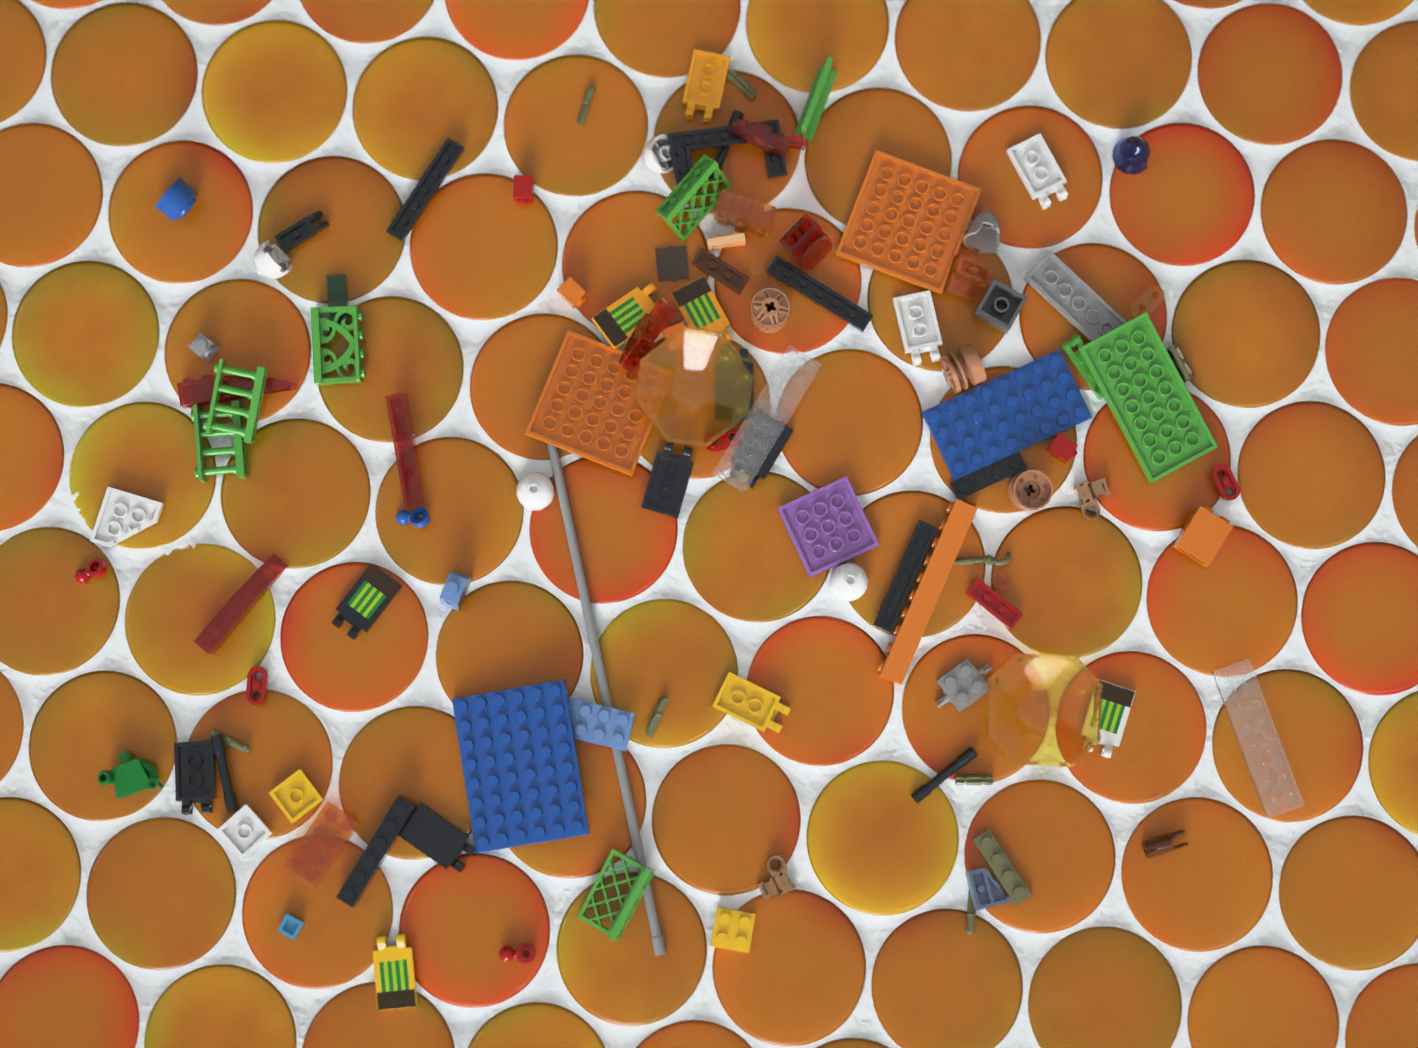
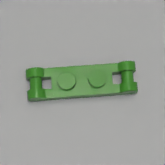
[1060,334,1103,400]

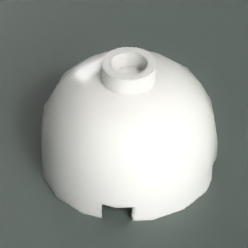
[643,134,673,174]
[254,240,292,279]
[516,472,555,511]
[830,563,868,601]

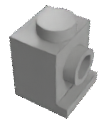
[188,333,220,363]

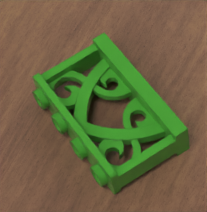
[311,305,366,385]

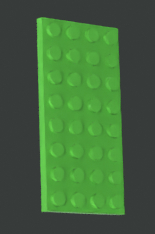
[1078,312,1218,483]

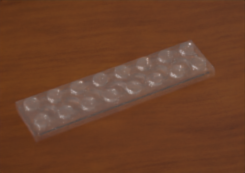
[713,345,822,493]
[1212,659,1305,819]

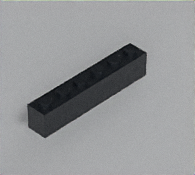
[336,795,418,908]

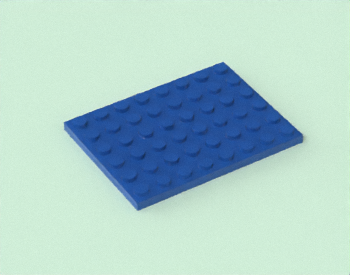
[452,679,590,853]

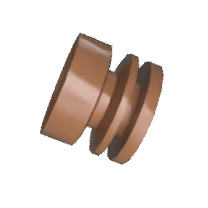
[750,288,790,333]
[940,344,987,393]
[1007,470,1053,511]

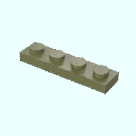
[972,829,1032,906]

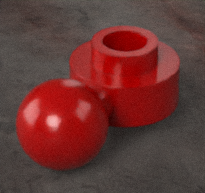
[75,557,107,583]
[499,943,536,964]

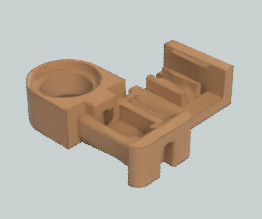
[1073,478,1110,520]
[757,855,796,900]

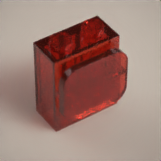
[779,214,833,271]

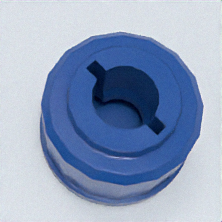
[155,177,197,221]

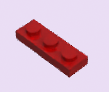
[965,578,1023,630]

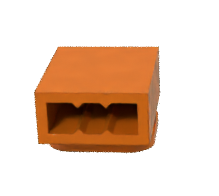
[1172,506,1234,567]

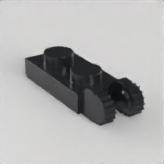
[275,211,329,254]

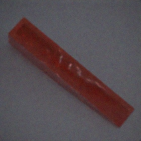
[177,375,297,409]
[385,392,424,509]
[194,554,288,655]

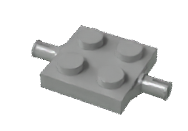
[935,658,992,713]

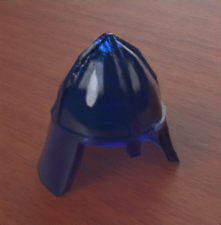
[1112,136,1150,175]

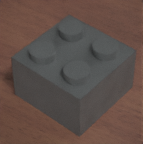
[973,279,1028,334]

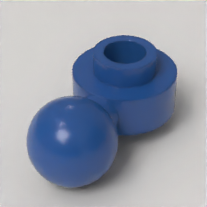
[396,507,430,528]

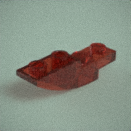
[731,119,808,155]
[619,299,676,375]

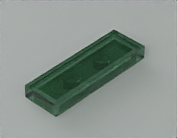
[326,274,349,332]

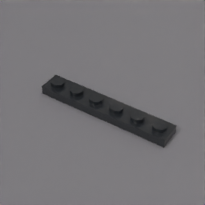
[386,138,465,242]
[767,256,873,332]
[873,520,937,633]

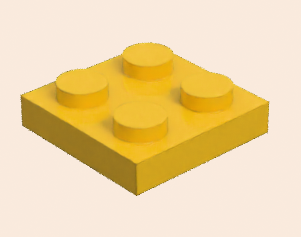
[269,769,324,824]
[711,907,756,953]

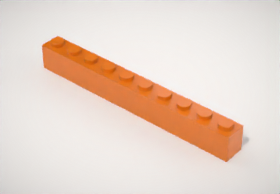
[877,499,978,685]

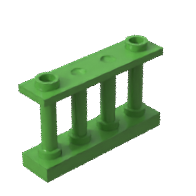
[203,359,269,443]
[191,400,248,483]

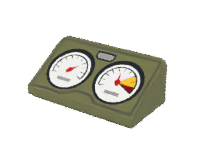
[1166,344,1195,383]

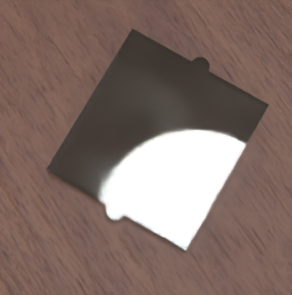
[655,245,689,282]

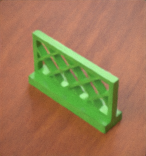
[794,56,837,143]
[655,155,732,242]
[577,848,656,941]

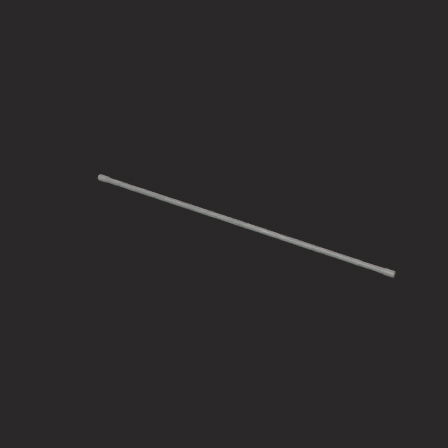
[546,443,666,956]

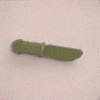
[577,85,596,126]
[646,696,669,738]
[211,729,250,753]
[966,890,976,935]

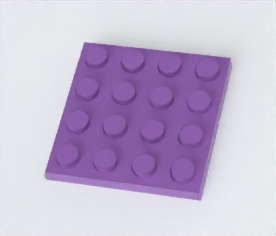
[777,476,879,578]

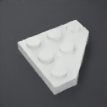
[90,487,164,547]

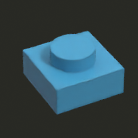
[277,913,305,940]

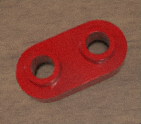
[704,428,742,452]
[1211,464,1240,501]
[246,666,268,705]

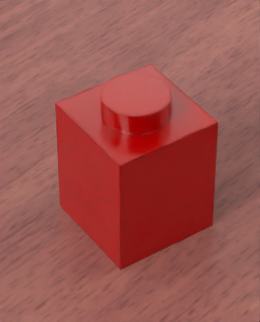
[513,175,534,205]
[1046,433,1078,464]

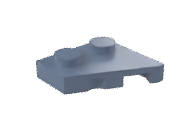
[965,867,1012,911]

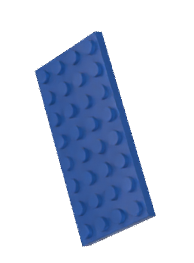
[921,349,1092,481]

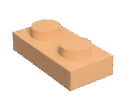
[707,231,746,251]

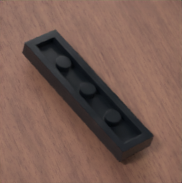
[949,451,1027,500]

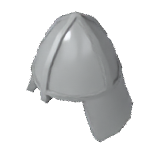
[962,210,1001,254]

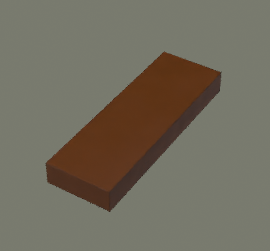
[692,248,749,294]

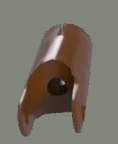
[1142,830,1189,859]

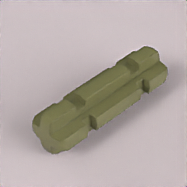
[727,69,758,101]
[955,775,993,786]

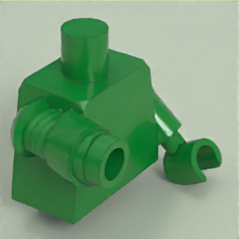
[97,750,164,799]

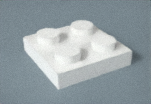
[217,804,273,859]

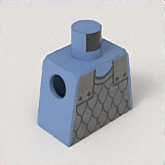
[440,570,473,611]

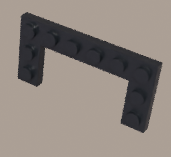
[667,119,787,187]

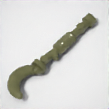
[953,552,1012,566]

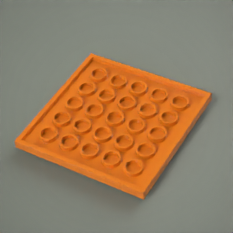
[835,150,982,295]
[525,330,674,476]

